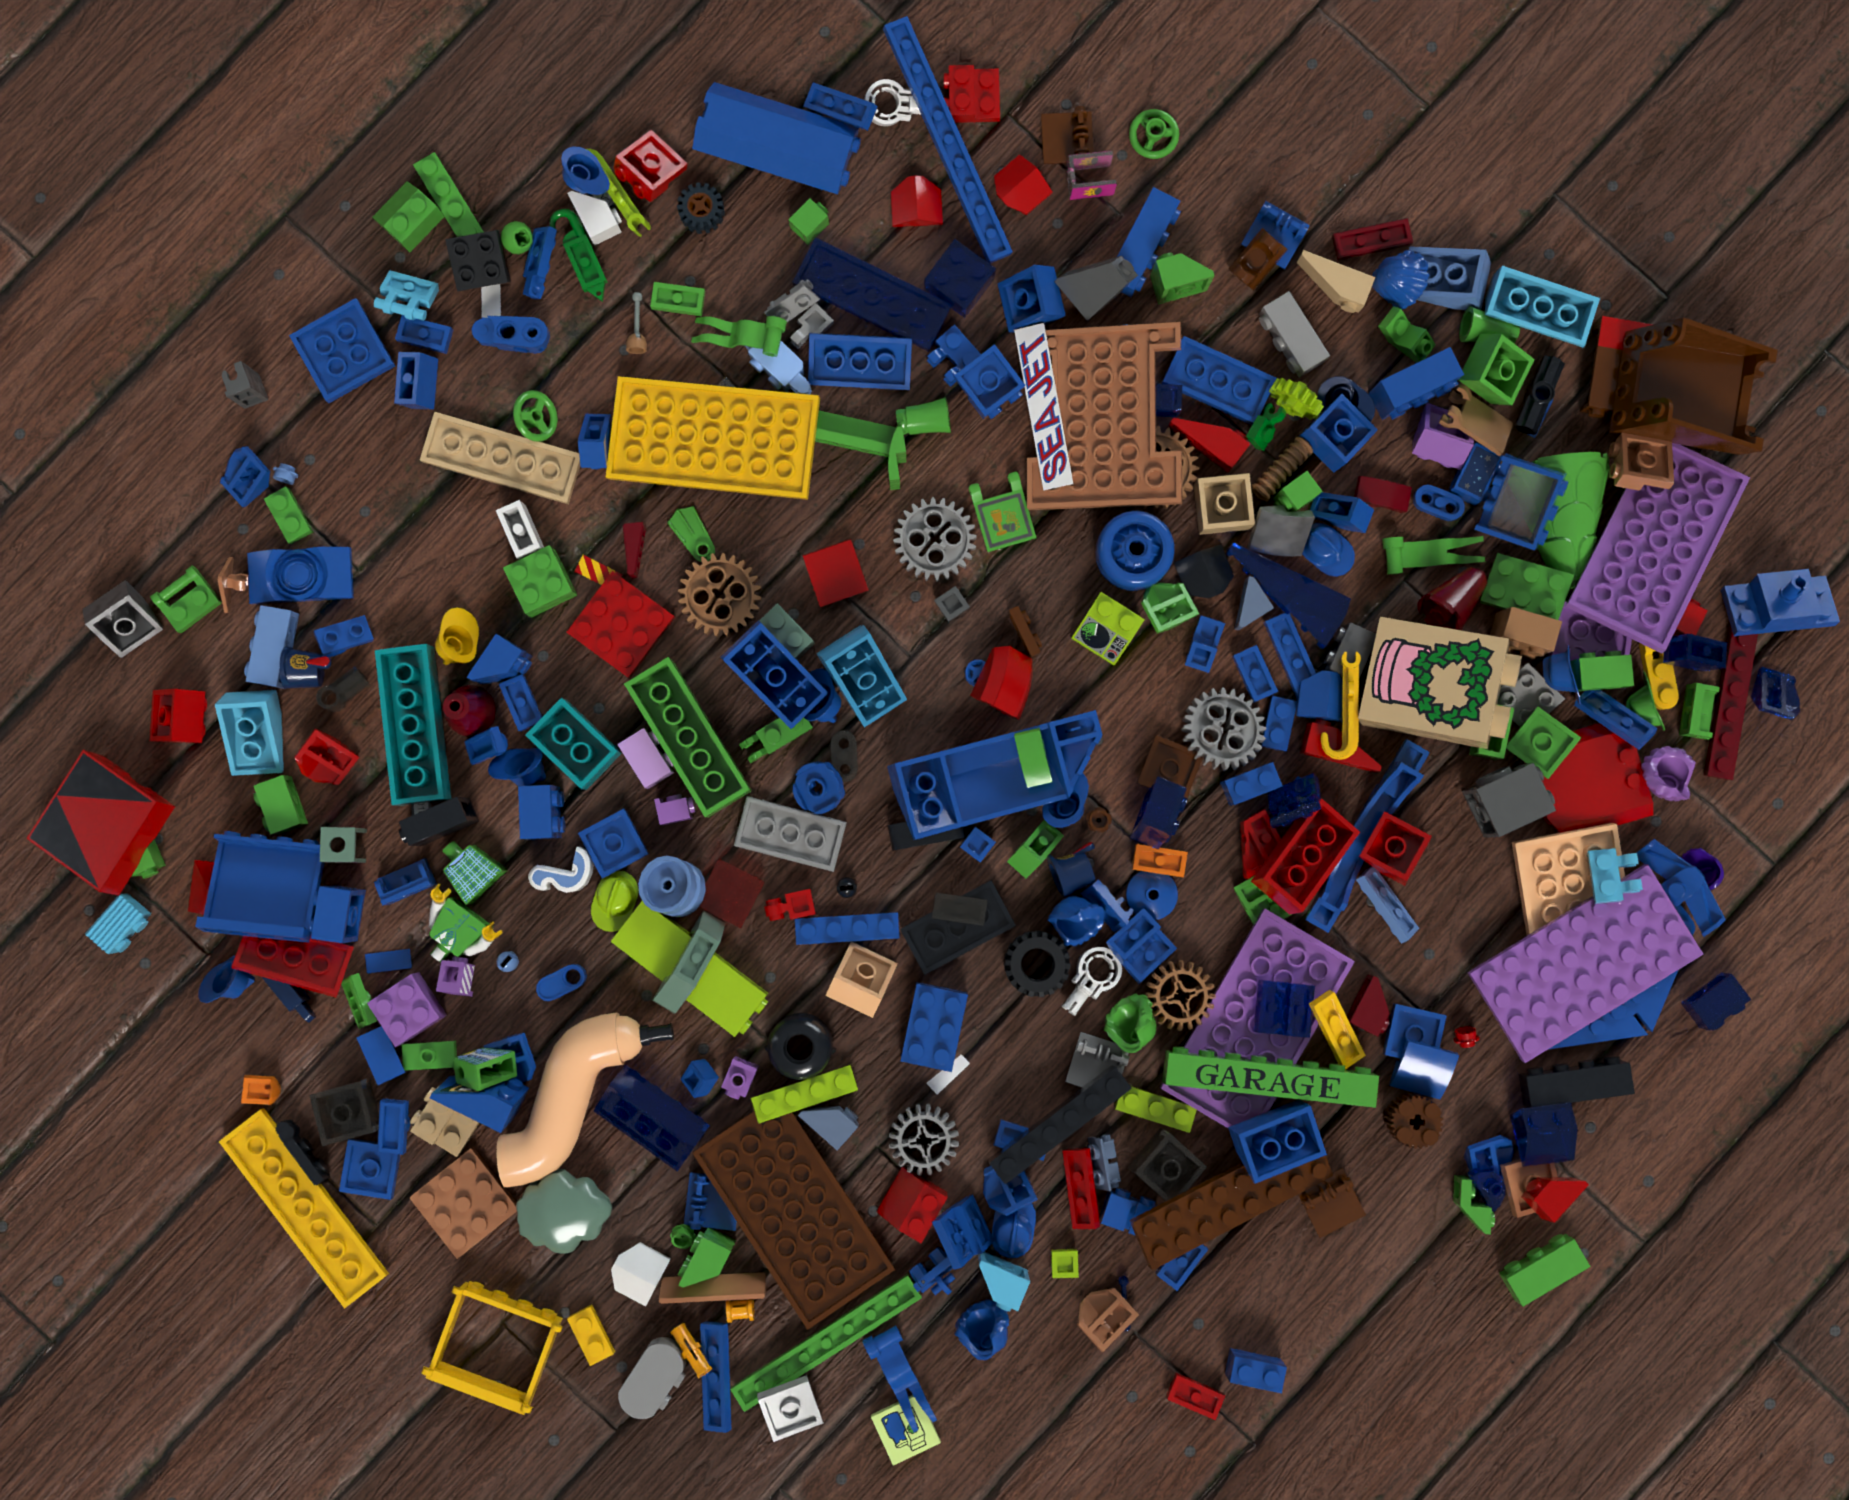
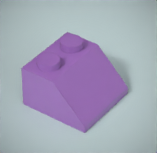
[1412,403,1474,470]

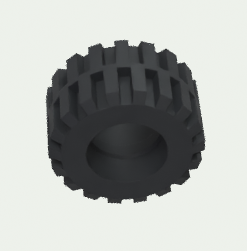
[1004,930,1071,997]

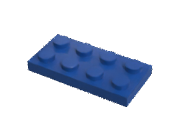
[1162,336,1276,425]

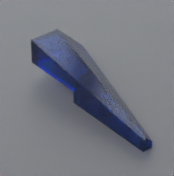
[1226,543,1351,649]

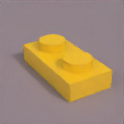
[567,1305,615,1366]

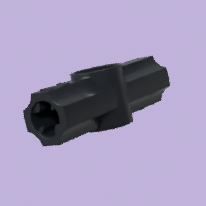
[1514,355,1565,435]

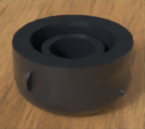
[764,1013,837,1080]

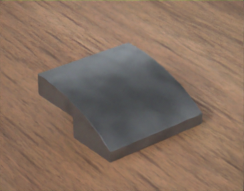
[1247,505,1315,557]

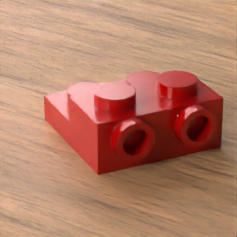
[944,65,1000,123]
[614,130,688,202]

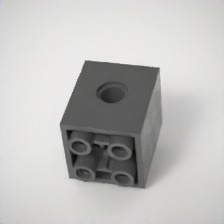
[1462,763,1556,838]

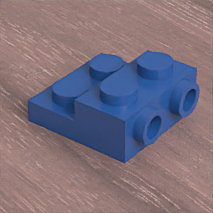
[953,344,1026,419]

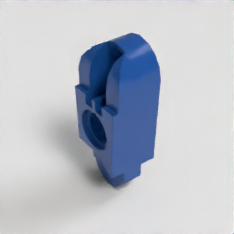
[472,316,550,354]

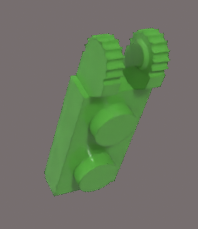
[739,717,813,763]

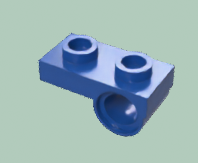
[314,615,374,657]

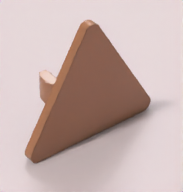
[218,557,249,613]

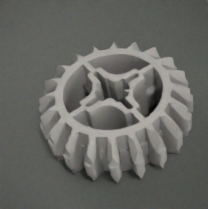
[889,1104,959,1175]

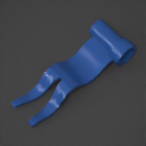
[862,1326,937,1432]

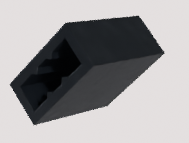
[399,797,479,846]

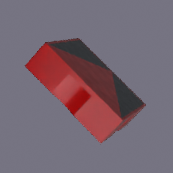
[26,750,176,896]

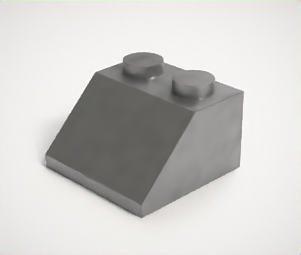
[83,580,163,658]

